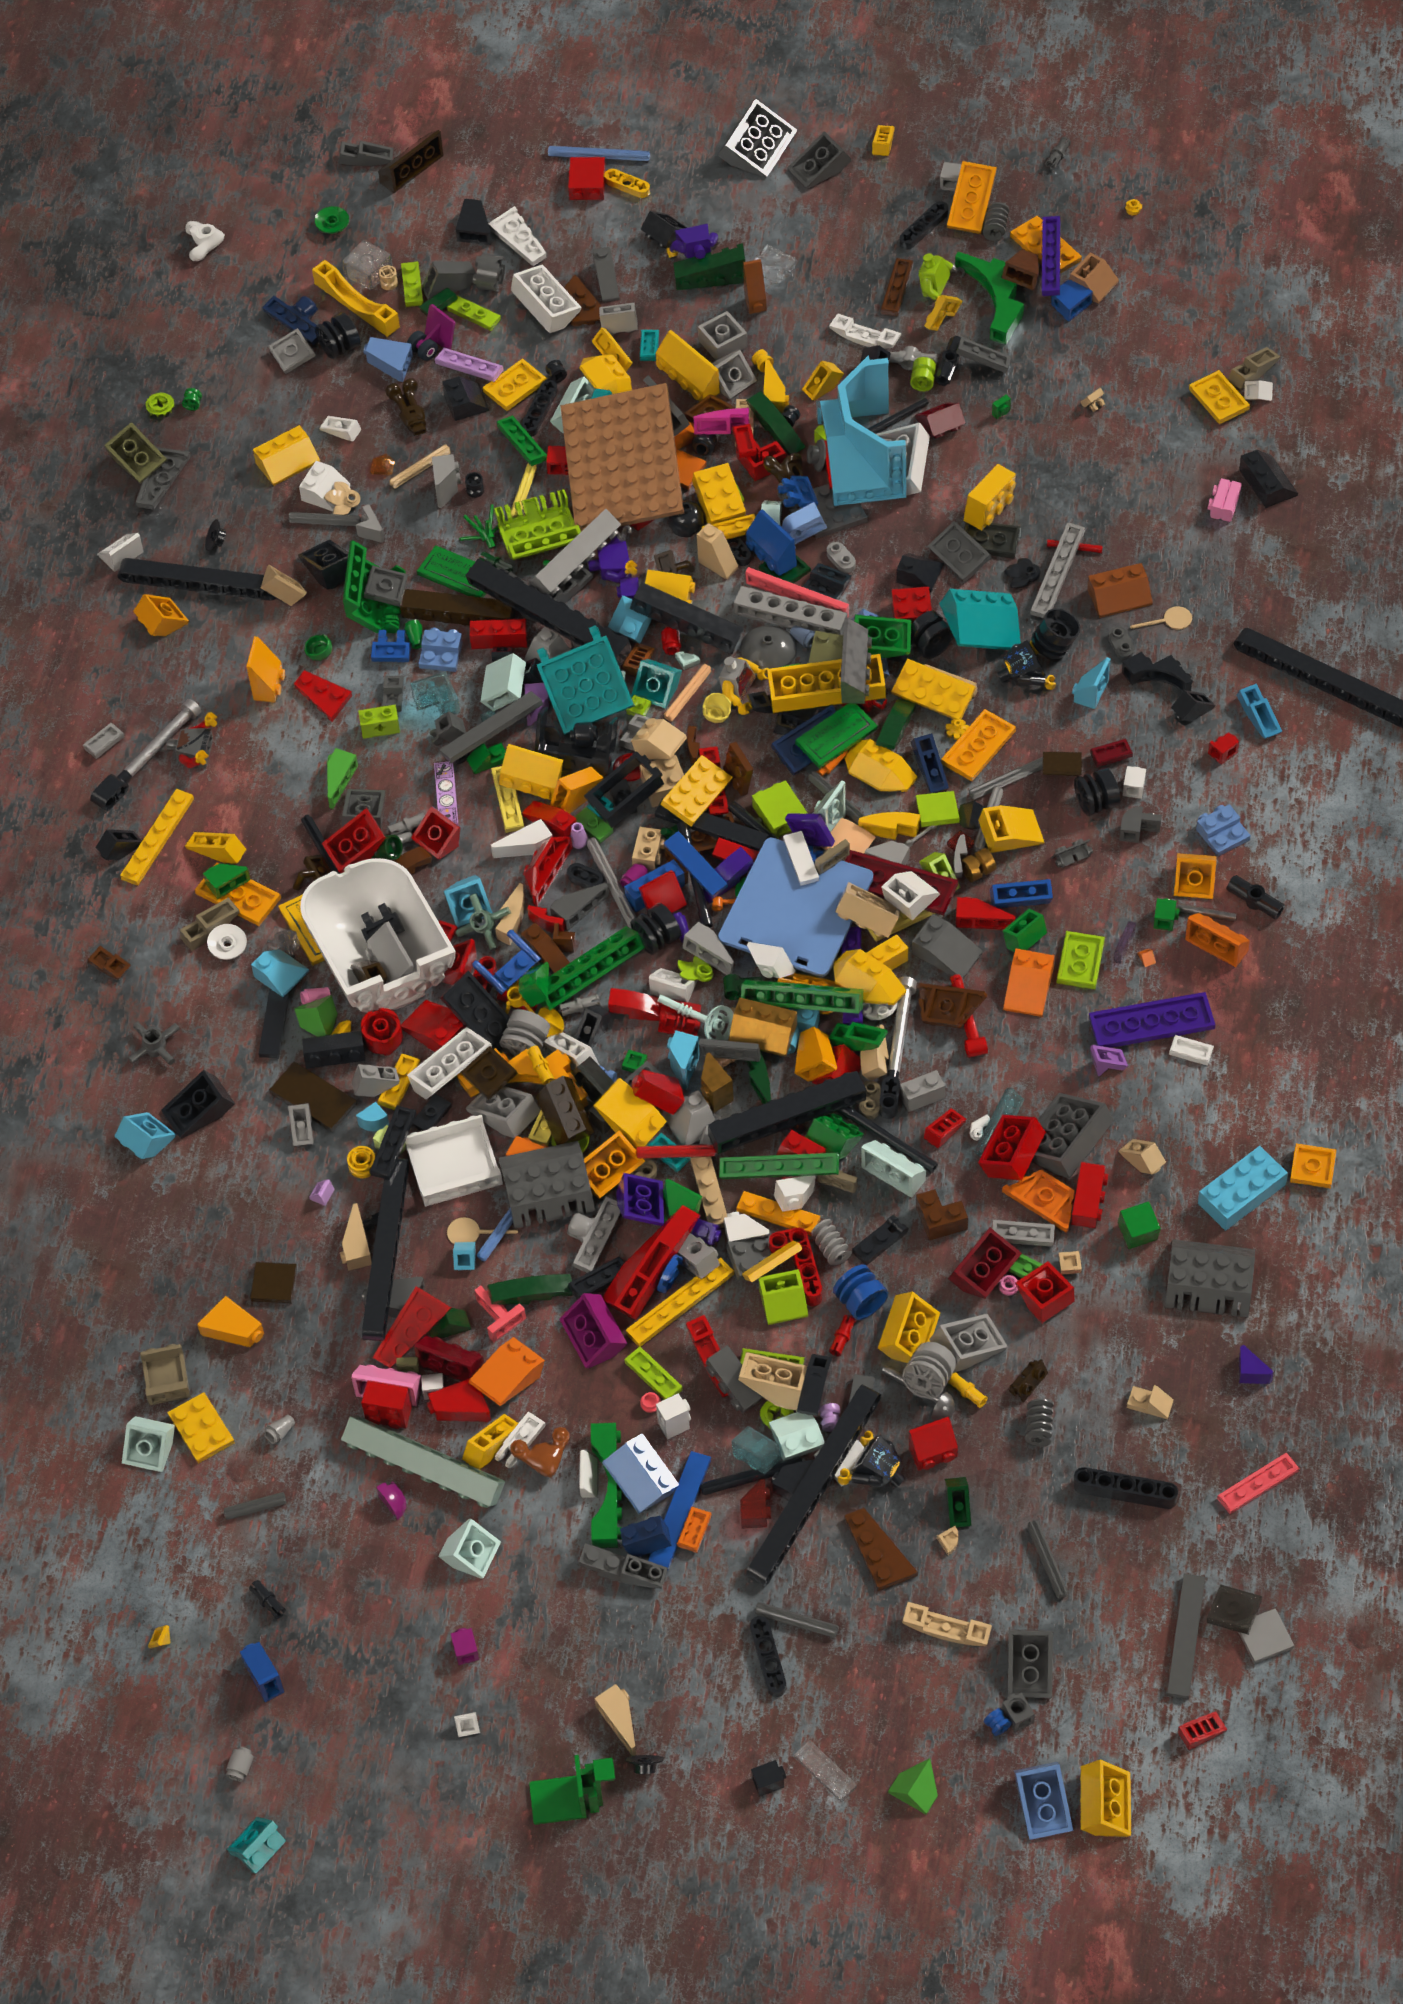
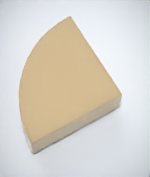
[937,1526,958,1555]

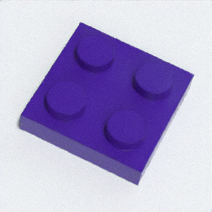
[785,813,835,847]

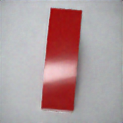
[608,988,662,1021]

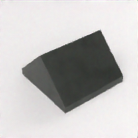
[572,1056,614,1104]

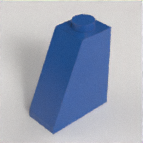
[240,1642,284,1702]

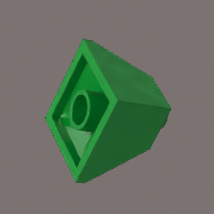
[663,1178,702,1230]

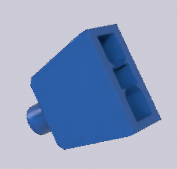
[1051,280,1093,321]

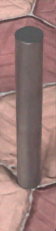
[1177,903,1236,921]

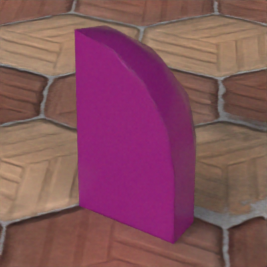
[376,1481,406,1520]

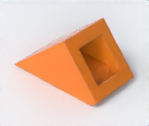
[1137,949,1156,967]

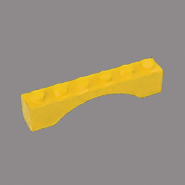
[312,260,400,337]

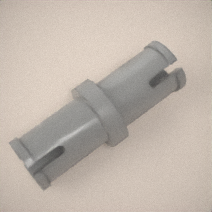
[387,812,425,835]
[559,994,601,1017]

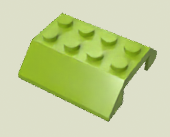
[494,489,581,560]

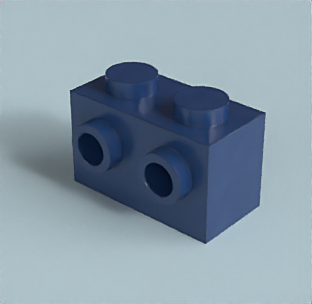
[620,1515,672,1557]

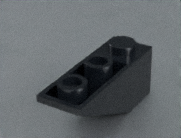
[797,1354,833,1416]

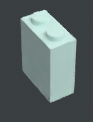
[480,653,526,711]

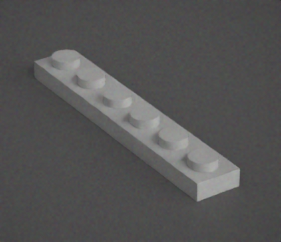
[1031,522,1085,618]

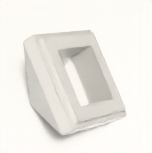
[454,1712,480,1737]

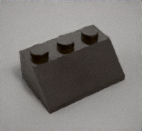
[536,1076,595,1145]

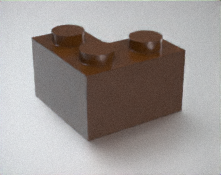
[916,1189,968,1241]

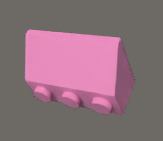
[351,1365,422,1407]

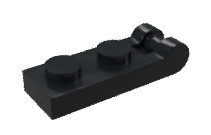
[852,1215,909,1266]

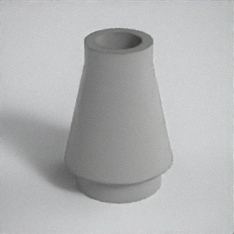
[264,1415,295,1444]

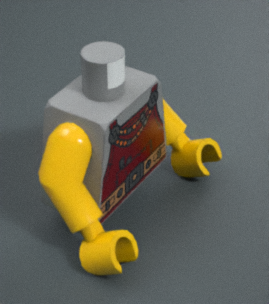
[719,657,769,715]

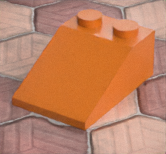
[1003,948,1055,1017]
[469,1337,545,1406]

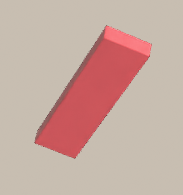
[1217,1452,1299,1514]

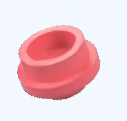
[640,1392,661,1413]

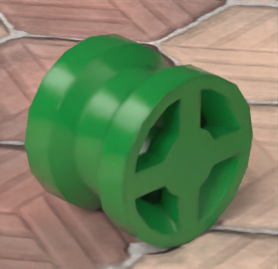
[182,388,202,411]

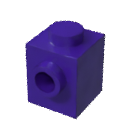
[617,577,639,600]

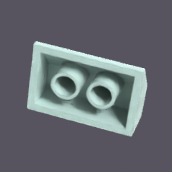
[550,377,595,433]
[861,1140,926,1198]

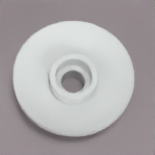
[207,924,247,960]

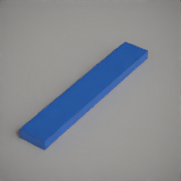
[648,1451,711,1571]

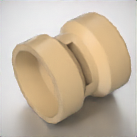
[379,265,398,290]

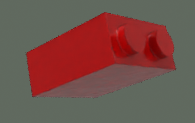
[568,157,606,200]

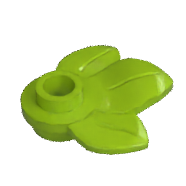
[677,956,713,982]

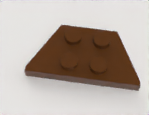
[564,275,602,326]
[917,983,988,1028]

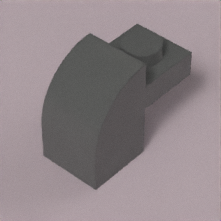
[1119,806,1162,843]

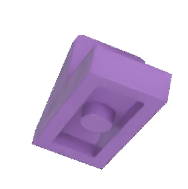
[1090,1045,1128,1076]

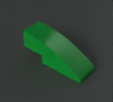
[829,1022,888,1051]

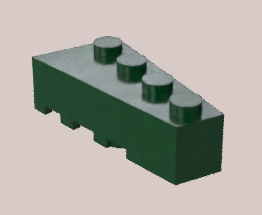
[673,243,745,290]

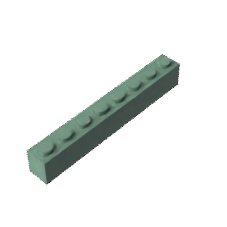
[341,1415,505,1508]

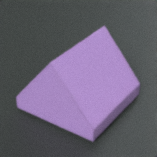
[309,1179,335,1206]

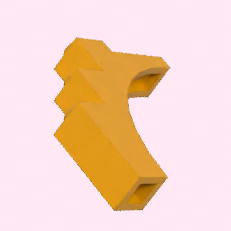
[457,1048,588,1107]

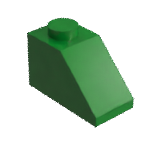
[203,863,250,899]

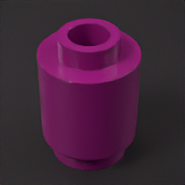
[620,863,648,888]

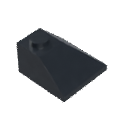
[896,553,944,593]

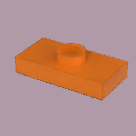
[677,1506,712,1553]

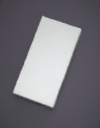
[1169,1035,1214,1066]

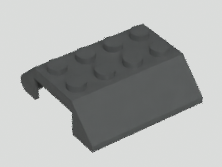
[499,1141,595,1229]
[1165,1239,1255,1318]

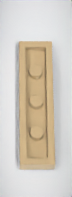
[690,1157,727,1228]

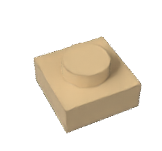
[1058,1251,1082,1275]

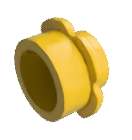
[1125,199,1142,216]

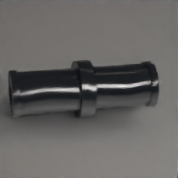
[249,1580,286,1619]

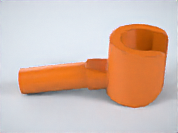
[712,896,736,911]

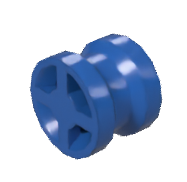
[984,1708,1012,1736]

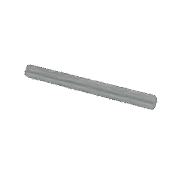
[586,837,636,928]

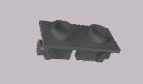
[1051,839,1093,868]

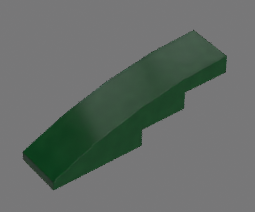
[746,391,805,456]
[876,699,916,749]
[746,1051,771,1104]
[487,1274,573,1305]

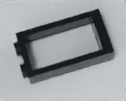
[584,751,664,828]

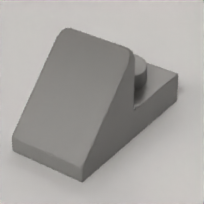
[356,504,385,543]
[288,1103,314,1146]

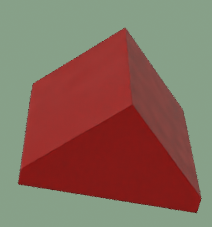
[411,806,460,860]
[441,939,477,985]
[812,1044,861,1085]

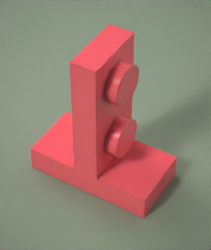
[474,1286,526,1342]

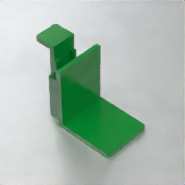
[529,1755,615,1825]

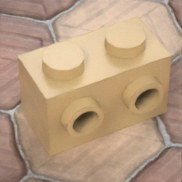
[632,827,666,872]

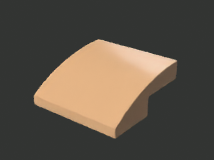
[820,818,876,861]

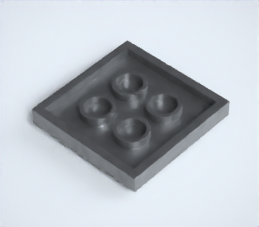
[813,484,867,539]

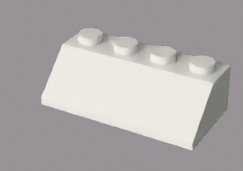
[511,264,582,333]
[407,1027,492,1099]

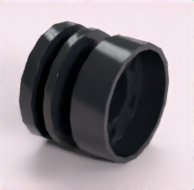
[315,312,360,359]
[1031,608,1081,659]
[1074,767,1121,816]
[630,903,681,955]

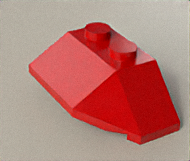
[523,836,573,907]

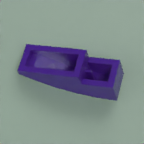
[703,847,754,904]

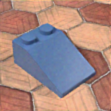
[1014,1762,1073,1840]

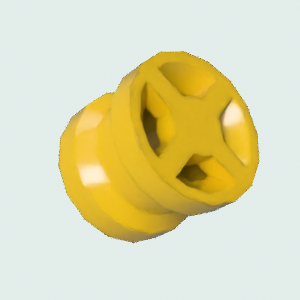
[751,349,774,372]

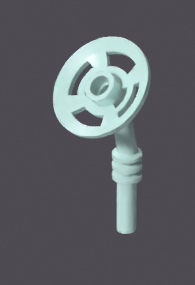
[658,994,734,1041]

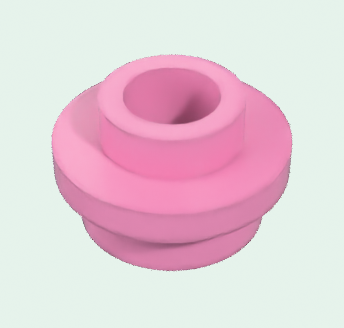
[999,1275,1018,1296]

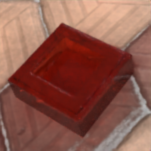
[947,830,974,851]

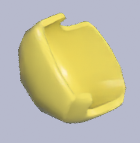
[702,693,731,723]

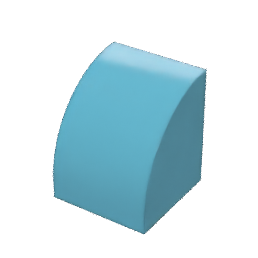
[356,1102,389,1131]
[453,1242,476,1270]

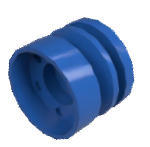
[833,1264,889,1320]

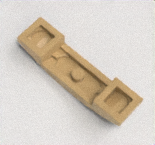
[902,1602,992,1646]

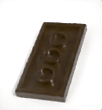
[269,1061,357,1132]

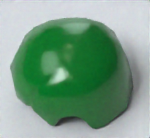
[304,634,332,661]

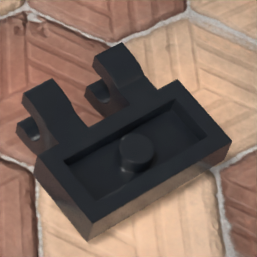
[361,903,405,943]

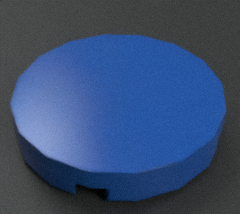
[657,1254,684,1294]

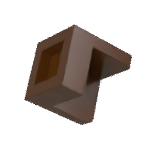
[553,923,576,953]

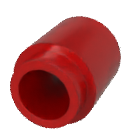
[661,627,681,655]

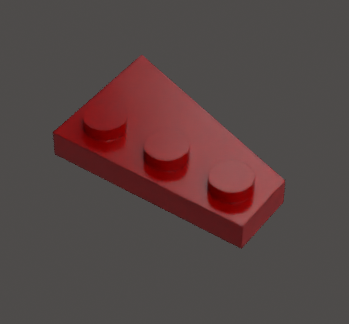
[294,670,352,722]

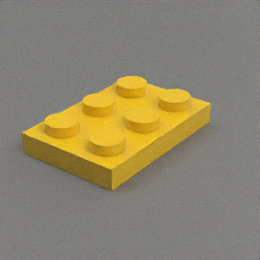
[483,358,547,411]
[1189,370,1250,425]
[167,1392,235,1464]

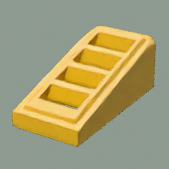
[872,125,895,156]

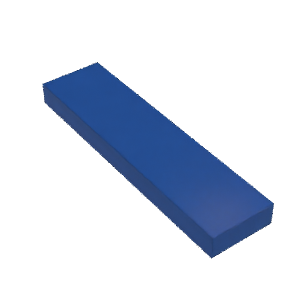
[663,831,728,898]

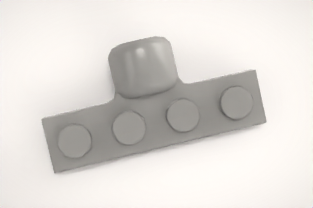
[567,1196,621,1273]

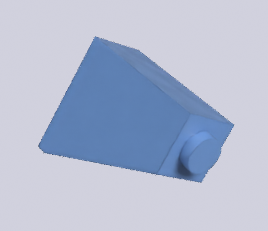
[364,337,413,382]

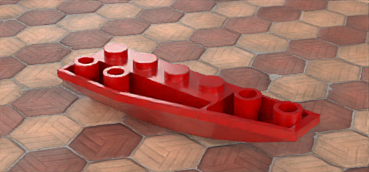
[602,1205,700,1321]

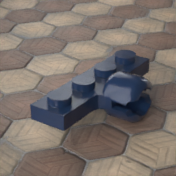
[262,296,318,346]

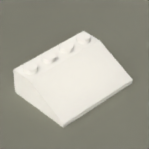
[876,423,930,496]

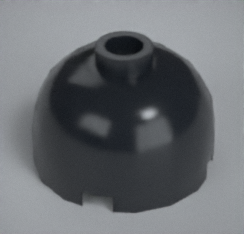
[668,500,705,537]

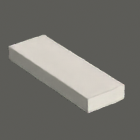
[783,831,819,886]

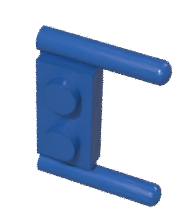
[472,930,542,995]

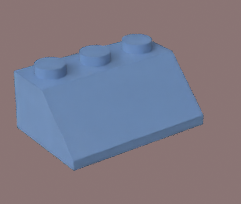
[602,1434,679,1514]

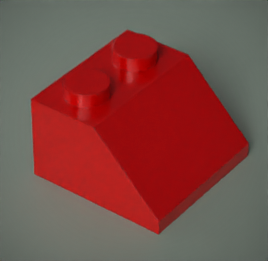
[776,1130,826,1179]
[1015,1261,1075,1323]
[909,1416,958,1471]

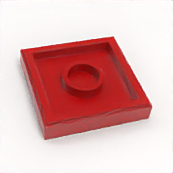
[638,870,687,913]

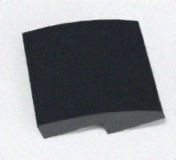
[802,563,852,600]

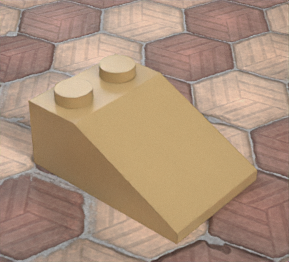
[738,1352,807,1411]

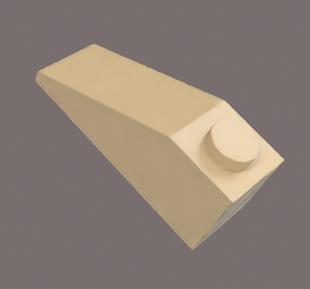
[340,1203,372,1271]
[594,1684,636,1756]

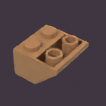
[1070,252,1119,304]

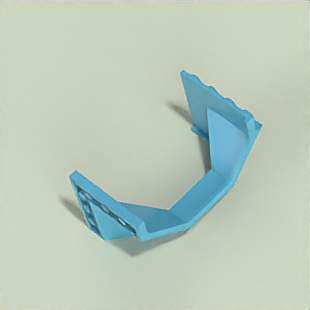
[816,355,906,506]

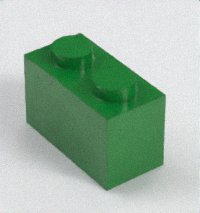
[1003,909,1047,952]

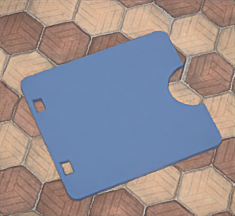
[718,838,873,977]

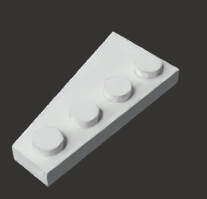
[488,206,547,266]

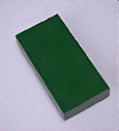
[419,288,458,316]

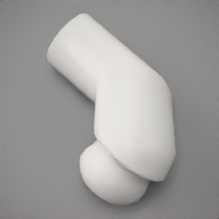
[970,1114,992,1141]

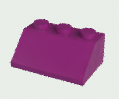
[559,1293,628,1369]

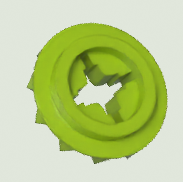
[146,393,174,417]
[760,1401,794,1429]

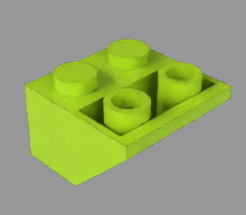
[758,1269,808,1325]

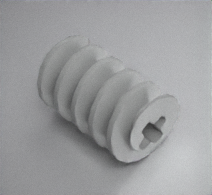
[811,1219,852,1266]

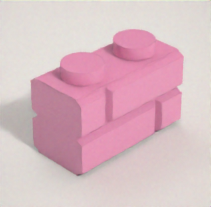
[1208,478,1241,522]

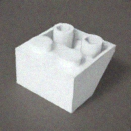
[882,871,940,921]

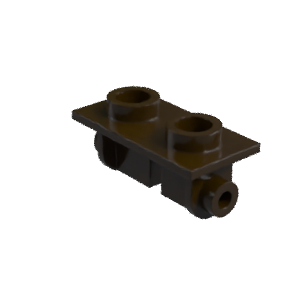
[1009,1359,1048,1403]

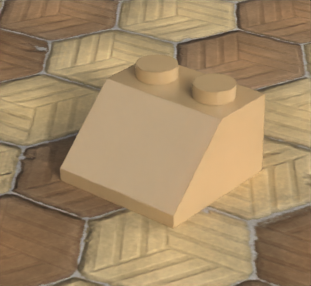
[631,718,687,759]

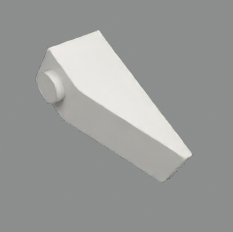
[491,819,553,858]
[543,1032,599,1071]

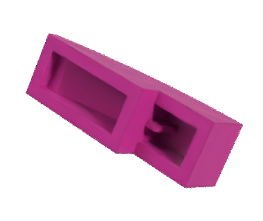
[694,408,749,435]

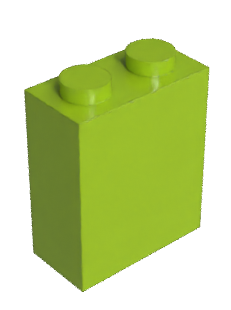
[752,780,808,838]

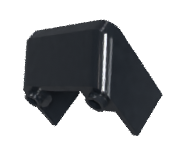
[534,707,619,777]

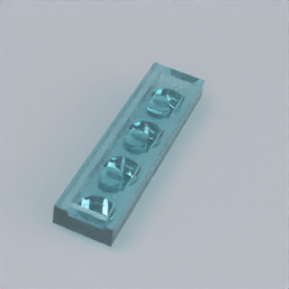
[974,1087,1024,1158]

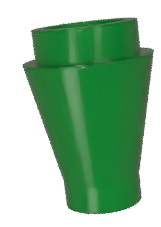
[404,620,422,649]

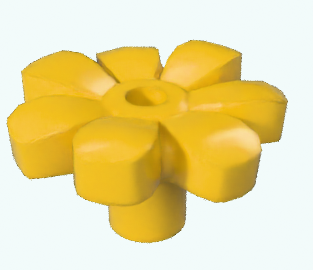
[945,719,969,740]

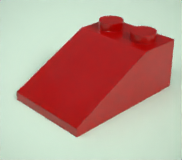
[322,808,386,874]
[401,1000,466,1052]

